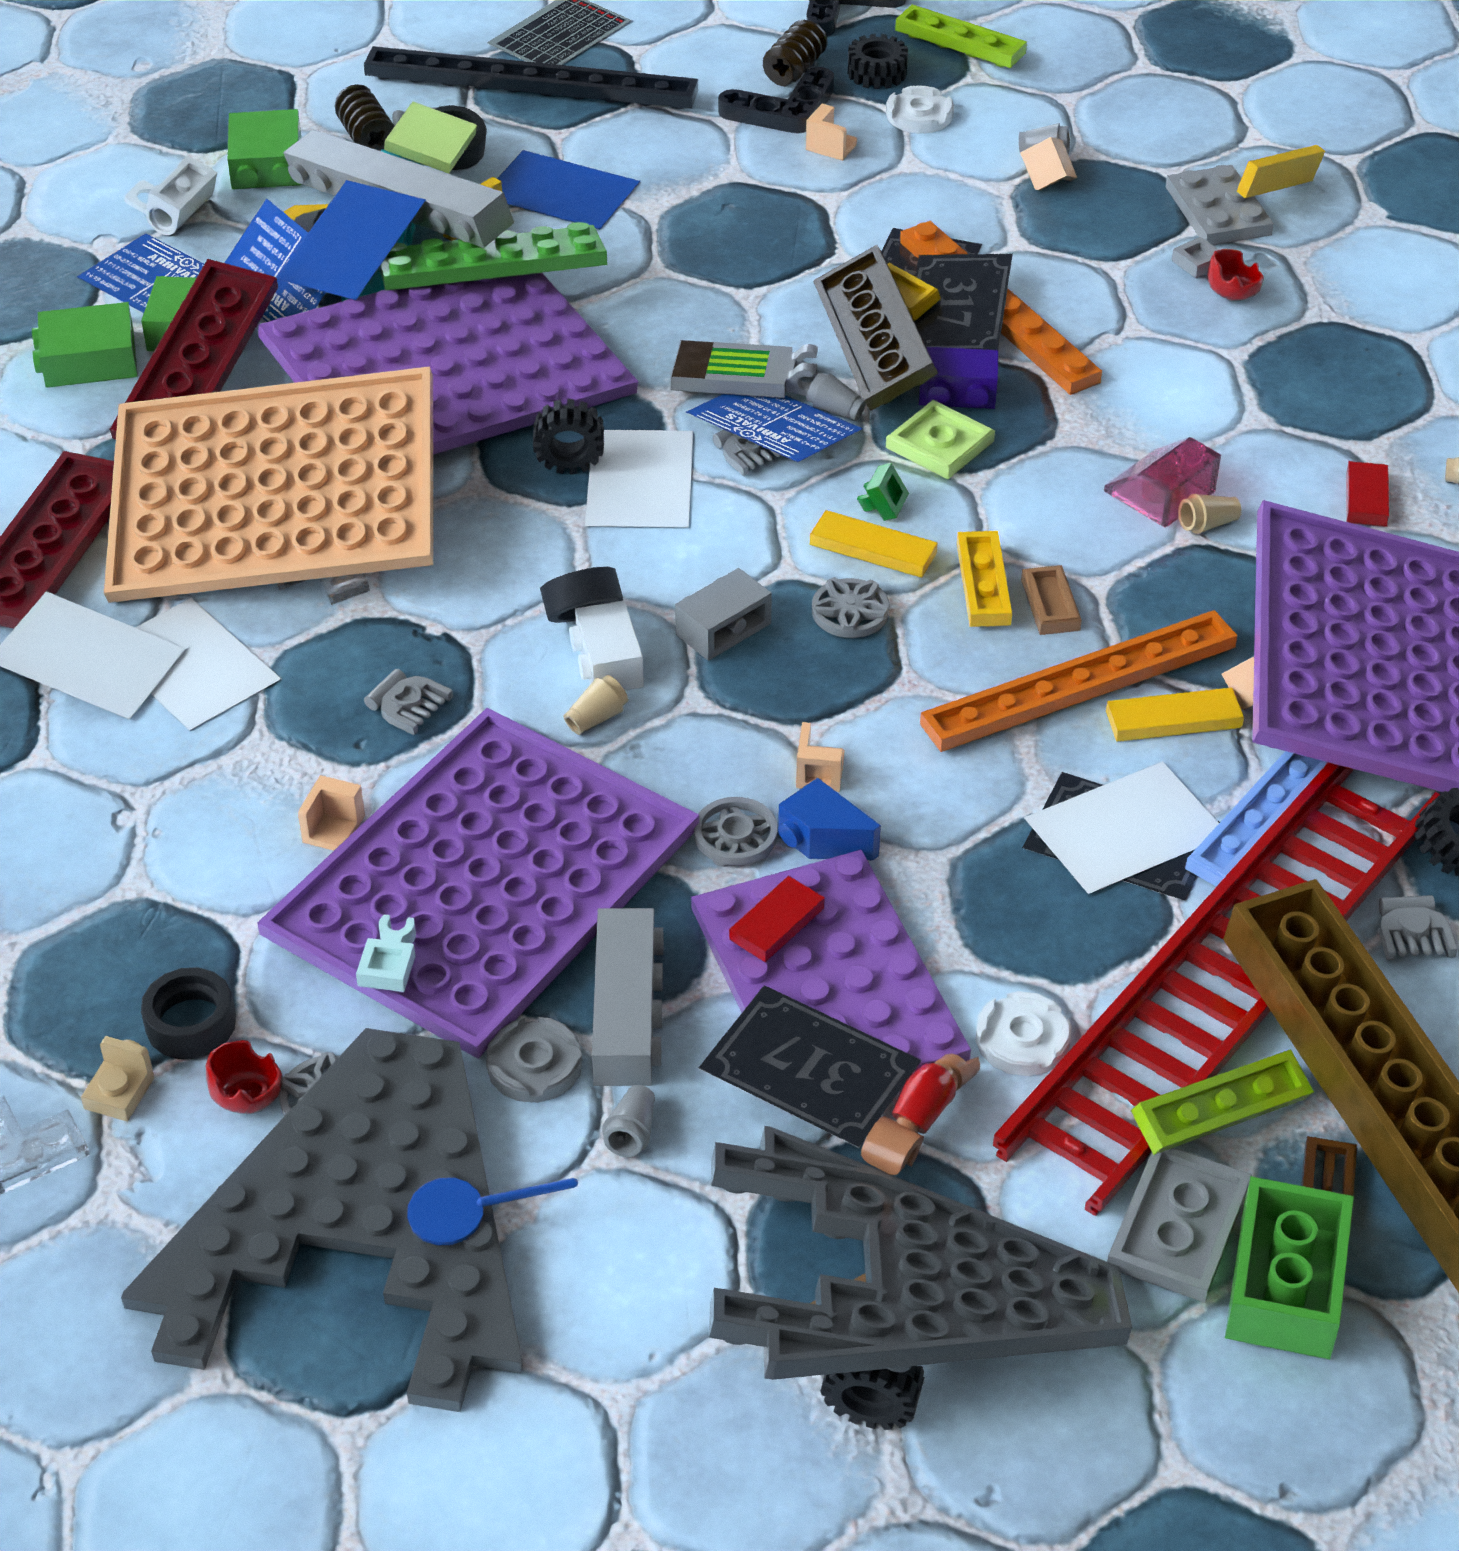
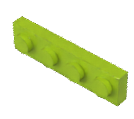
[895,4,1027,68]
[1131,1049,1314,1155]

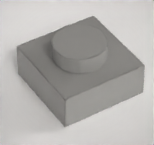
[1172,237,1219,278]

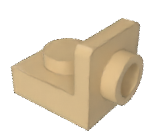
[81,1036,155,1122]

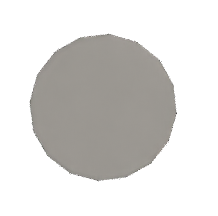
[486,1017,583,1103]

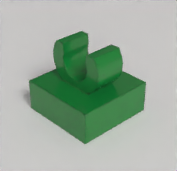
[857,463,909,521]

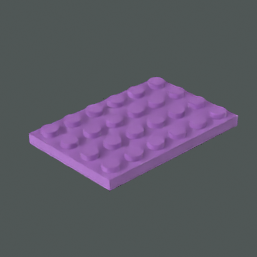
[691,850,971,1074]

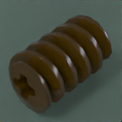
[762,20,828,87]
[334,84,395,151]

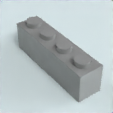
[592,908,664,1086]

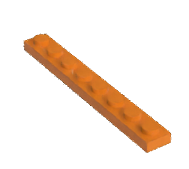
[900,221,1102,395]
[920,610,1238,752]

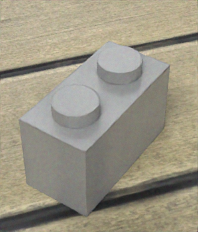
[675,568,772,661]

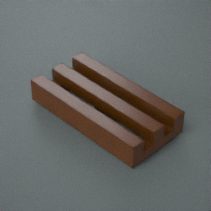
[1301,1136,1357,1228]

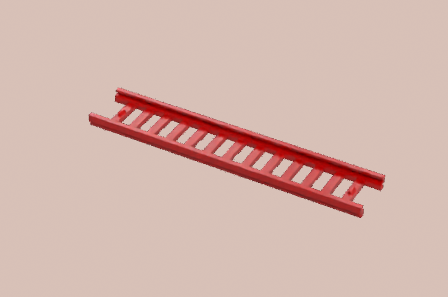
[993,762,1440,1217]

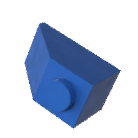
[778,778,881,861]

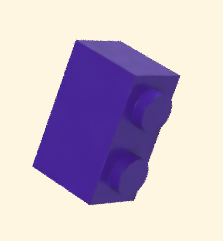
[919,347,999,409]

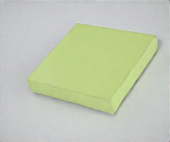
[384,102,477,173]
[886,400,995,479]

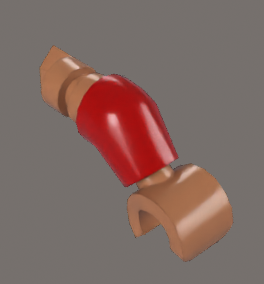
[861,1053,980,1175]

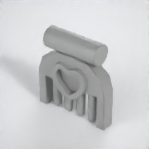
[713,430,781,476]
[364,669,453,735]
[1379,895,1458,960]

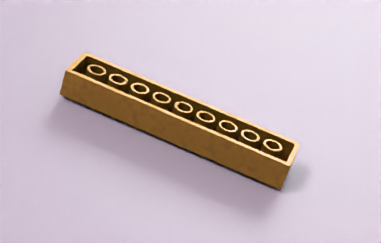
[1223,879,1459,1293]

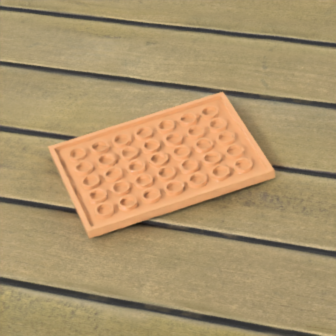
[104,366,433,603]

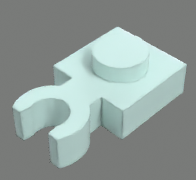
[356,914,416,992]

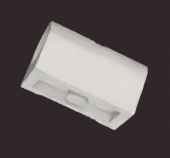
[124,156,218,235]

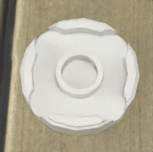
[886,86,954,134]
[975,991,1072,1076]

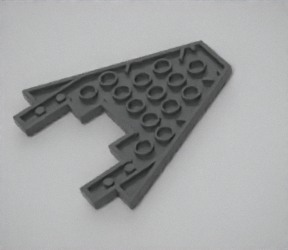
[121,1028,523,1412]
[709,1126,1132,1380]

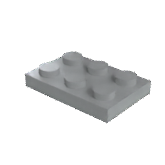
[1166,165,1274,245]
[1107,1148,1252,1303]

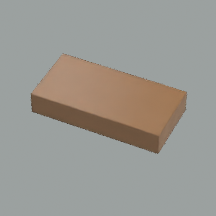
[1021,565,1082,635]

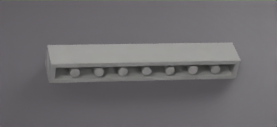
[283,129,514,248]

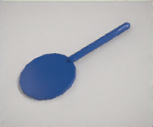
[407,1178,578,1246]

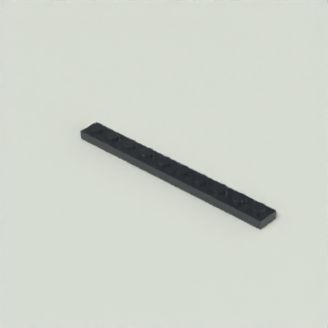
[364,46,698,109]

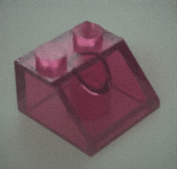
[1104,437,1221,528]

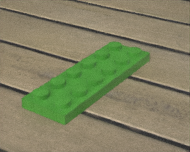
[379,222,608,291]

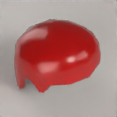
[1207,249,1264,301]
[205,1040,283,1114]

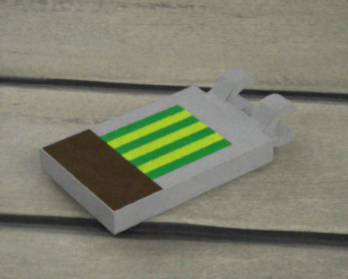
[671,340,818,398]

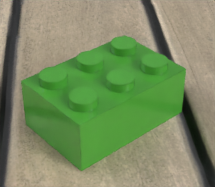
[1225,1176,1354,1360]

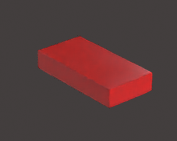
[1346,461,1389,526]
[729,875,825,962]

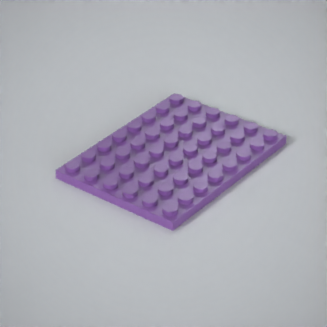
[258,273,638,455]
[1252,500,1459,792]
[257,708,699,1059]

